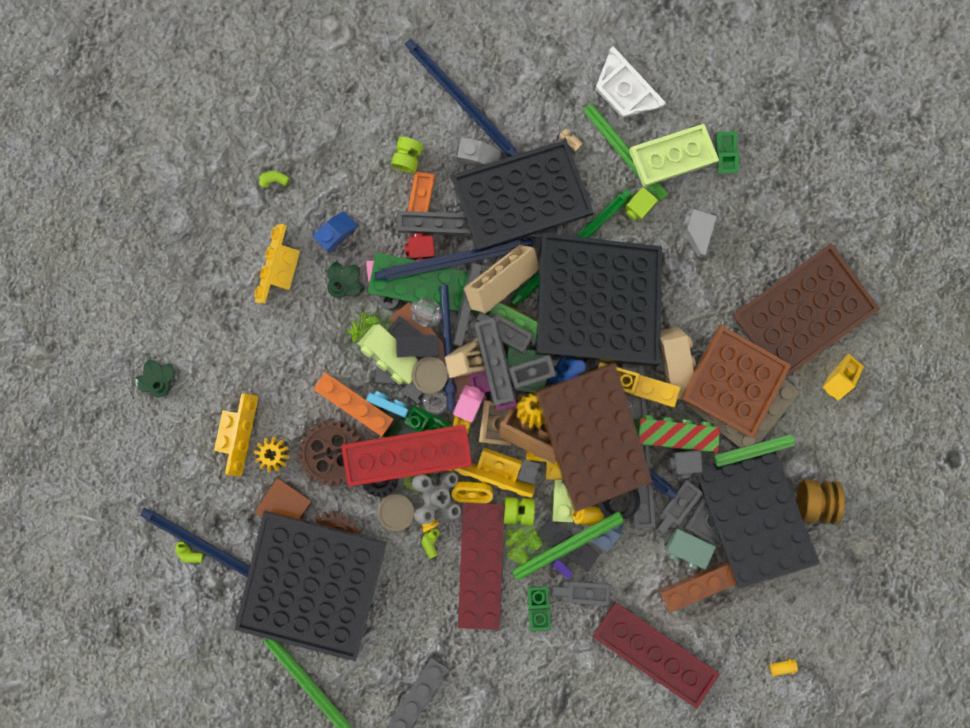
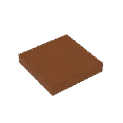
[254,478,312,519]

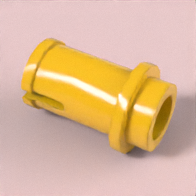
[769,658,798,677]

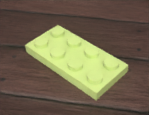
[629,124,719,187]

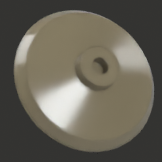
[412,356,448,394]
[377,494,414,531]

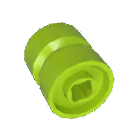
[391,137,424,173]
[504,497,535,526]

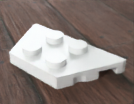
[595,47,666,118]

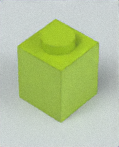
[624,187,658,222]

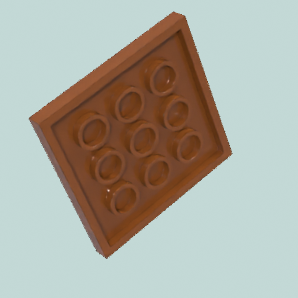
[681,325,791,438]

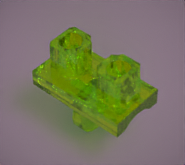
[346,312,379,343]
[506,528,543,565]

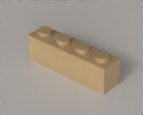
[464,245,539,313]

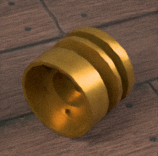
[796,479,845,525]

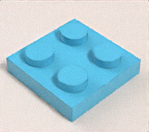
[366,391,410,418]

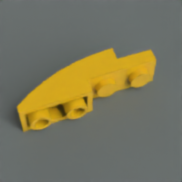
[598,362,681,408]

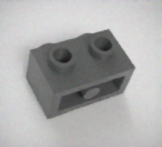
[666,451,702,478]

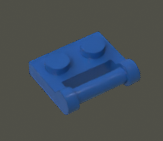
[546,357,585,386]

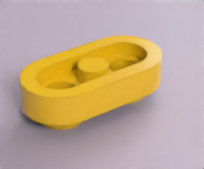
[452,482,493,504]

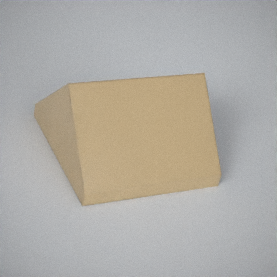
[479,400,511,446]

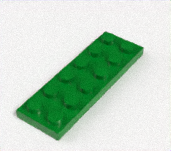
[367,252,490,316]

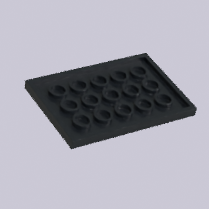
[451,140,594,252]
[695,451,820,590]

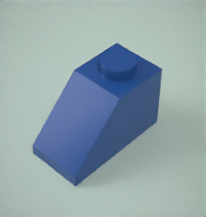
[312,211,358,254]

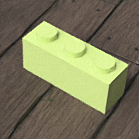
[358,324,419,385]

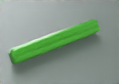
[714,435,795,467]

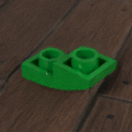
[404,405,453,432]
[527,587,551,632]

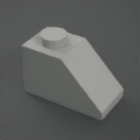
[457,137,501,167]
[683,209,717,258]

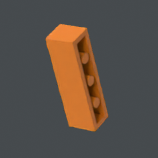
[313,372,395,437]

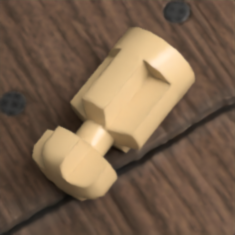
[559,129,583,152]

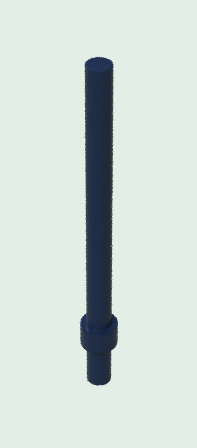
[440,285,457,410]

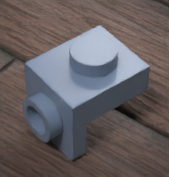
[591,516,624,552]

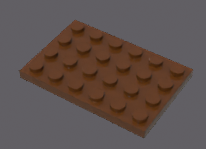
[732,243,880,379]
[535,363,652,512]

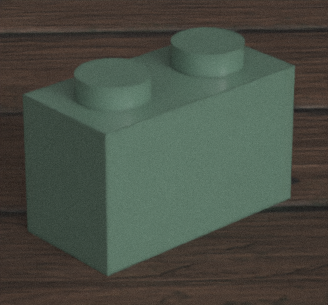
[665,528,716,570]

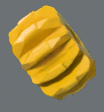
[517,392,545,429]
[254,437,290,472]

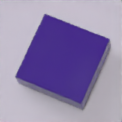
[552,559,573,579]

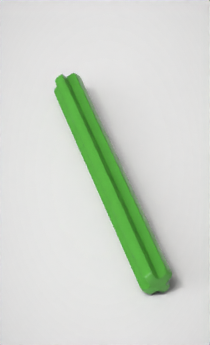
[584,104,668,201]
[513,512,624,580]
[263,638,352,728]

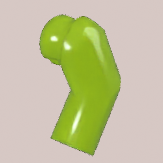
[259,170,290,188]
[421,528,439,559]
[175,542,204,563]

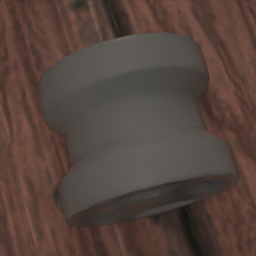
[379,296,400,311]

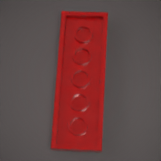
[341,424,472,487]

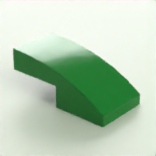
[716,131,739,173]

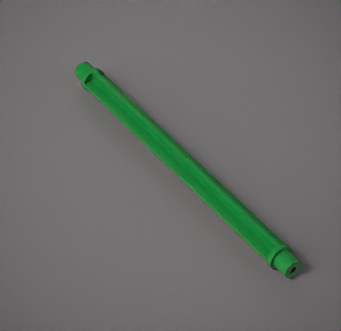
[509,189,632,307]

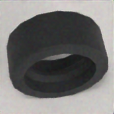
[598,489,640,519]

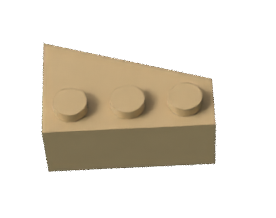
[660,327,696,399]
[445,335,507,378]

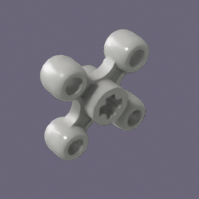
[412,471,461,524]

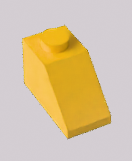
[822,353,864,401]

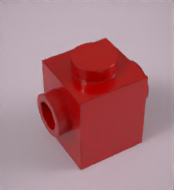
[405,233,435,261]

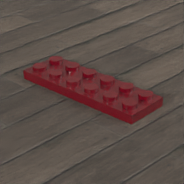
[458,503,504,630]
[592,602,720,709]

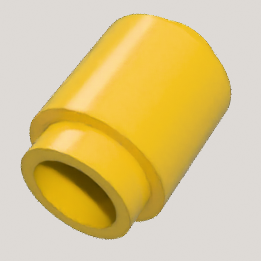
[572,506,604,526]

